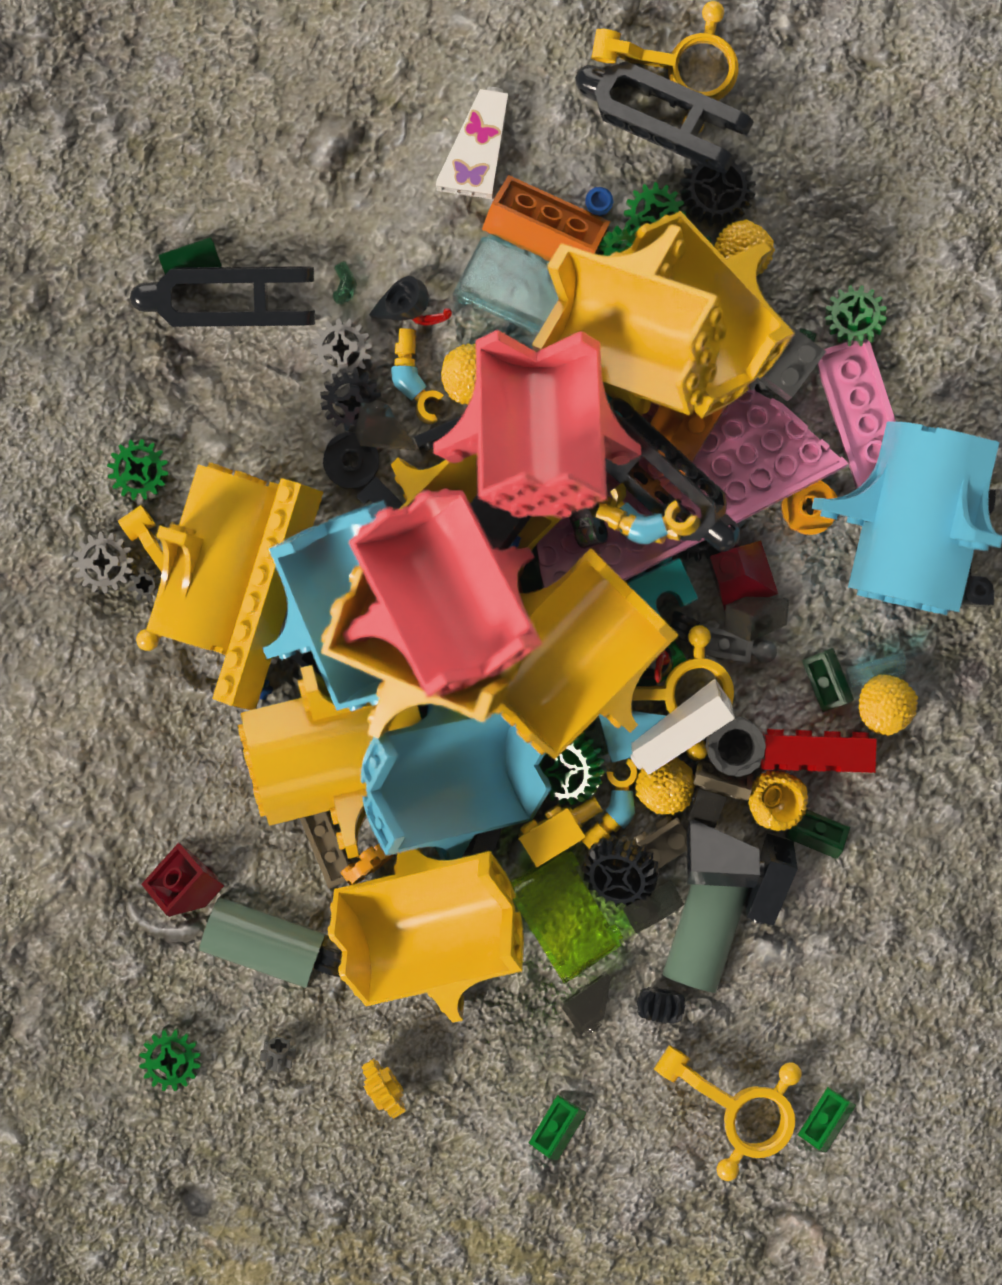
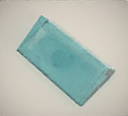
[846,653,906,688]

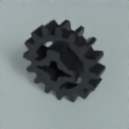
[320,368,382,431]

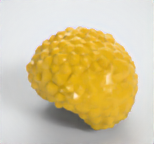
[714,219,775,276]
[441,343,476,405]
[859,674,918,736]
[635,757,695,815]
[748,771,808,831]

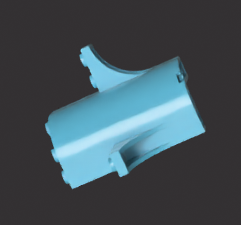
[812,421,1002,616]
[263,500,387,711]
[361,703,551,861]

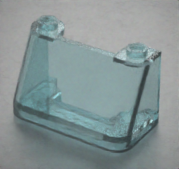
[453,234,559,336]

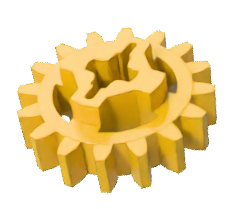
[361,1058,406,1119]

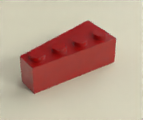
[759,729,877,773]

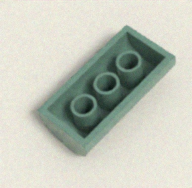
[662,884,750,993]
[199,897,326,988]

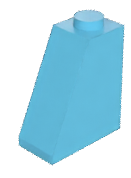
[598,711,666,763]

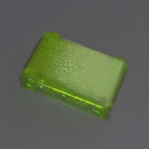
[510,850,624,984]

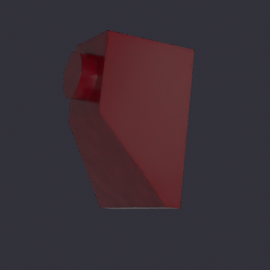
[707,541,778,611]
[141,842,224,917]

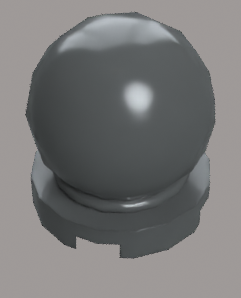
[705,716,766,777]

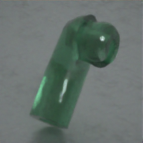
[333,261,357,304]

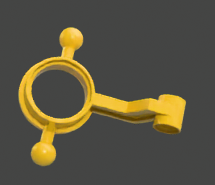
[591,1,738,134]
[118,505,164,651]
[632,625,734,761]
[653,1045,802,1181]

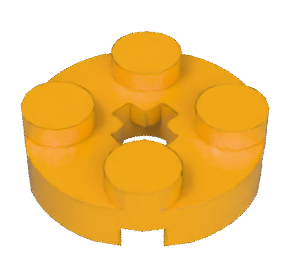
[781,480,837,535]
[340,843,394,885]

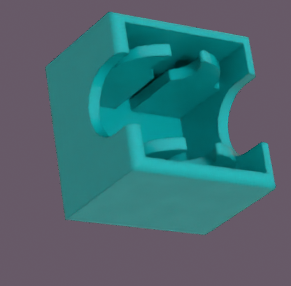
[627,557,698,617]

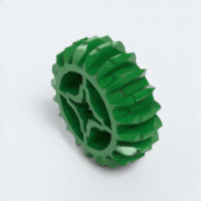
[539,733,605,805]

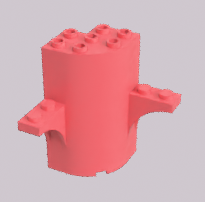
[434,330,641,517]
[342,489,542,698]

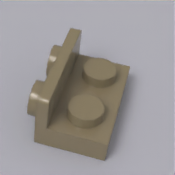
[693,760,753,801]
[631,815,687,870]

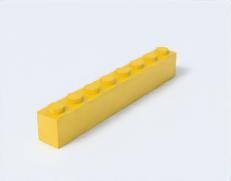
[212,478,324,710]

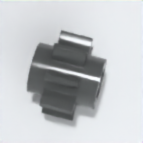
[128,568,161,602]
[260,1036,296,1073]

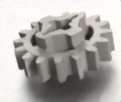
[311,318,373,379]
[72,532,135,594]

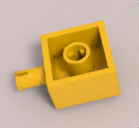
[518,796,603,867]

